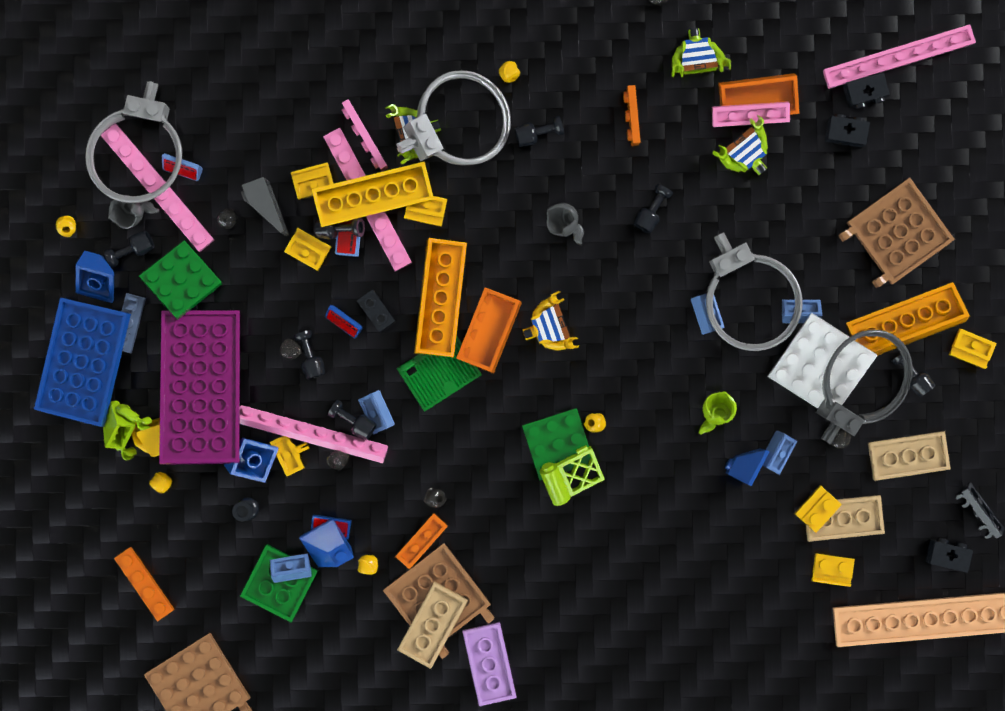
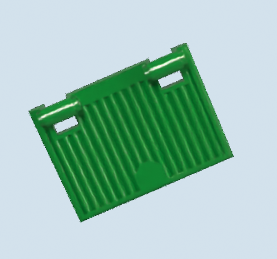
[397,335,482,412]

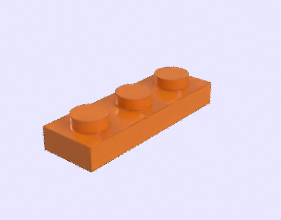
[623,85,641,146]
[395,513,448,569]

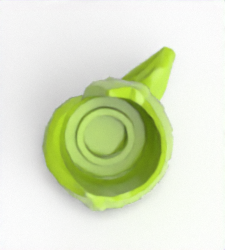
[699,391,737,435]

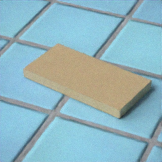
[868,431,951,481]
[806,495,885,542]
[397,581,468,669]

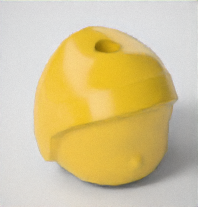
[499,61,520,83]
[56,216,76,237]
[584,413,606,433]
[149,472,172,493]
[358,555,378,575]

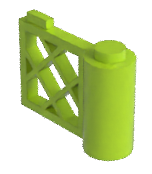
[539,445,605,506]

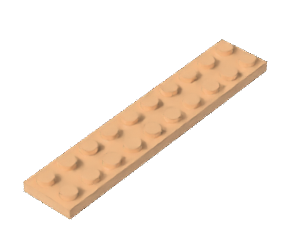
[833,593,1005,647]

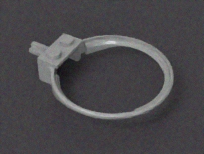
[396,70,511,165]
[85,81,182,203]
[706,232,803,351]

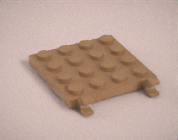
[838,178,955,288]
[383,543,495,659]
[144,633,252,711]

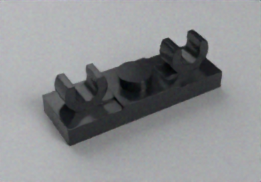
[956,482,1005,539]

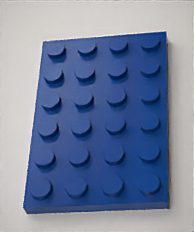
[34,298,131,427]

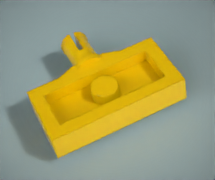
[270,436,310,476]

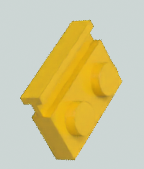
[291,162,334,200]
[404,196,447,227]
[284,228,332,271]
[948,329,997,369]
[794,485,842,533]
[811,553,855,587]

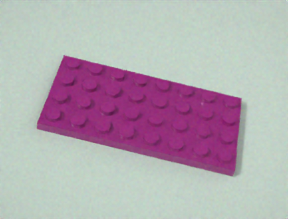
[159,310,240,464]

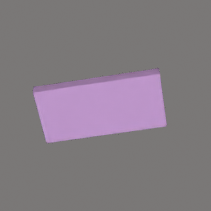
[462,622,517,706]

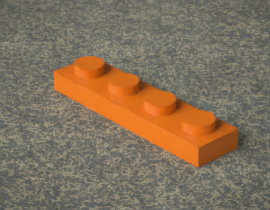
[114,547,175,622]

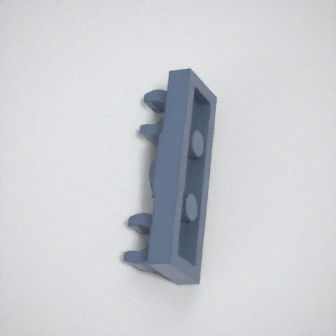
[121,293,146,353]

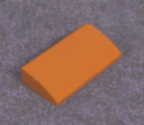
[718,73,799,115]
[457,288,522,374]

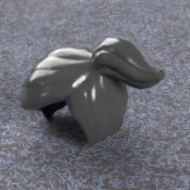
[108,195,159,229]
[546,203,584,245]

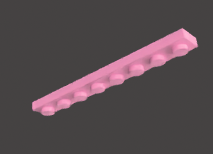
[823,25,976,89]
[101,123,214,252]
[323,128,412,272]
[240,405,388,463]

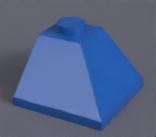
[76,251,114,303]
[224,438,279,483]
[725,448,769,486]
[299,518,354,567]

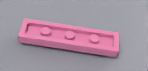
[342,99,388,171]
[712,102,790,127]

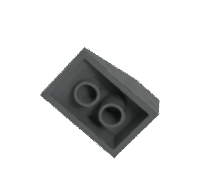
[241,177,289,236]

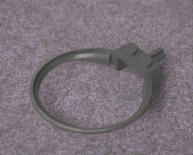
[815,329,913,444]

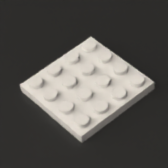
[768,313,877,408]

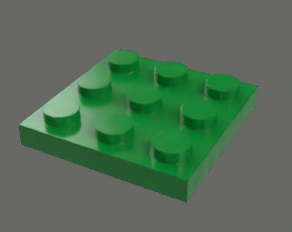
[139,240,222,320]
[522,408,591,480]
[240,544,318,623]

